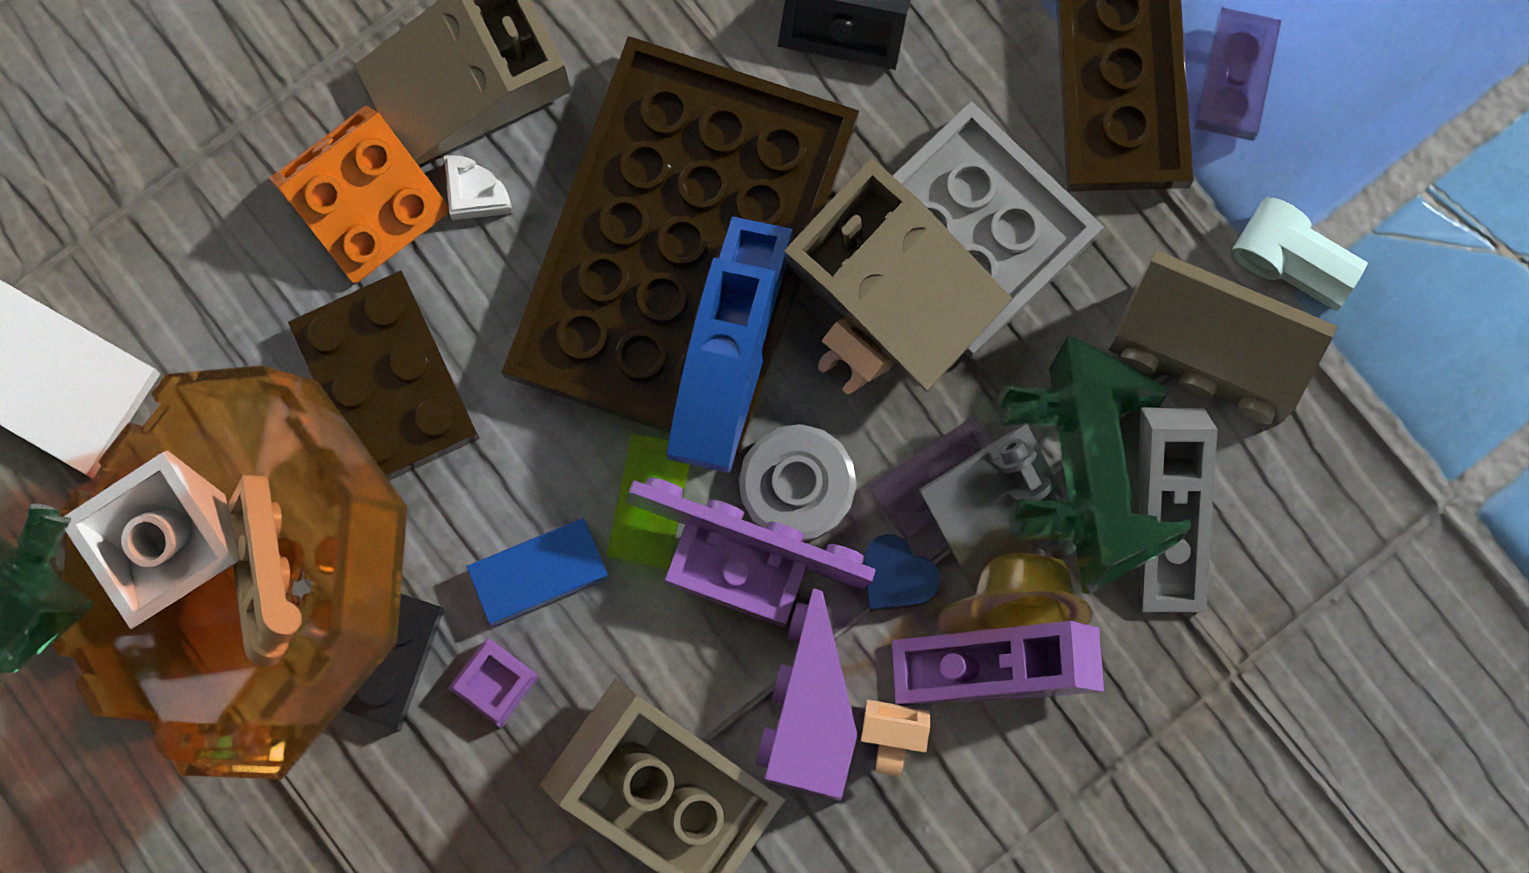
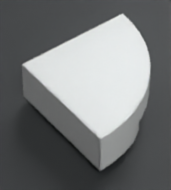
[444,155,513,220]

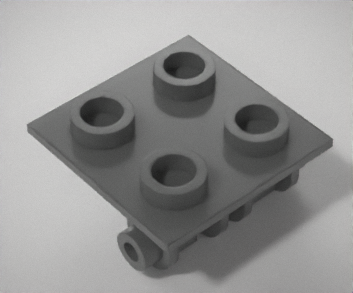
[919,423,1081,595]

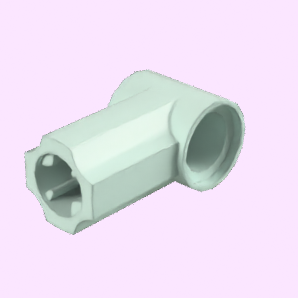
[1231,197,1368,312]

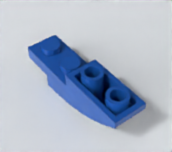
[667,217,794,473]

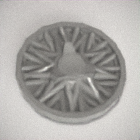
[739,424,857,541]

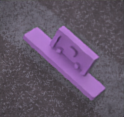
[626,477,876,628]

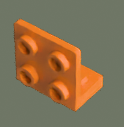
[269,105,449,283]

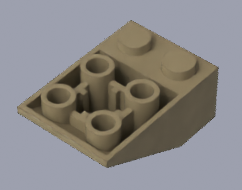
[354,0,571,165]
[784,158,1013,392]

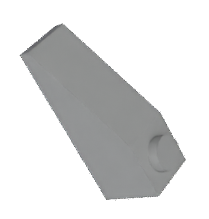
[1138,407,1218,612]

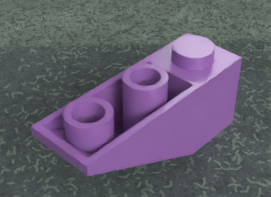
[756,589,857,802]

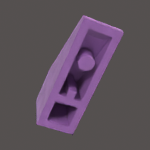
[892,621,1104,705]

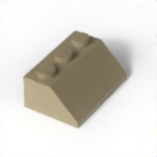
[1108,250,1338,424]

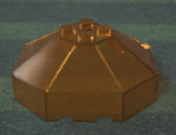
[48,365,408,780]

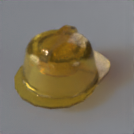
[938,553,1092,634]

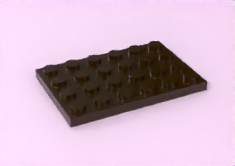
[501,36,859,456]

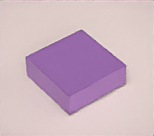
[448,637,540,729]

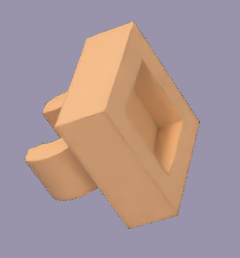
[818,318,894,394]
[861,700,930,777]

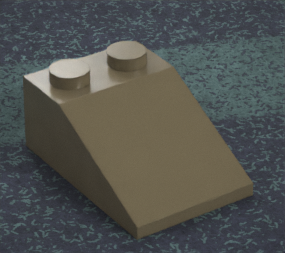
[539,679,785,873]

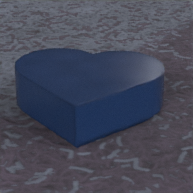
[864,534,940,612]

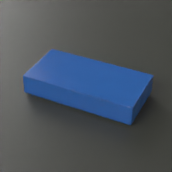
[466,518,609,627]

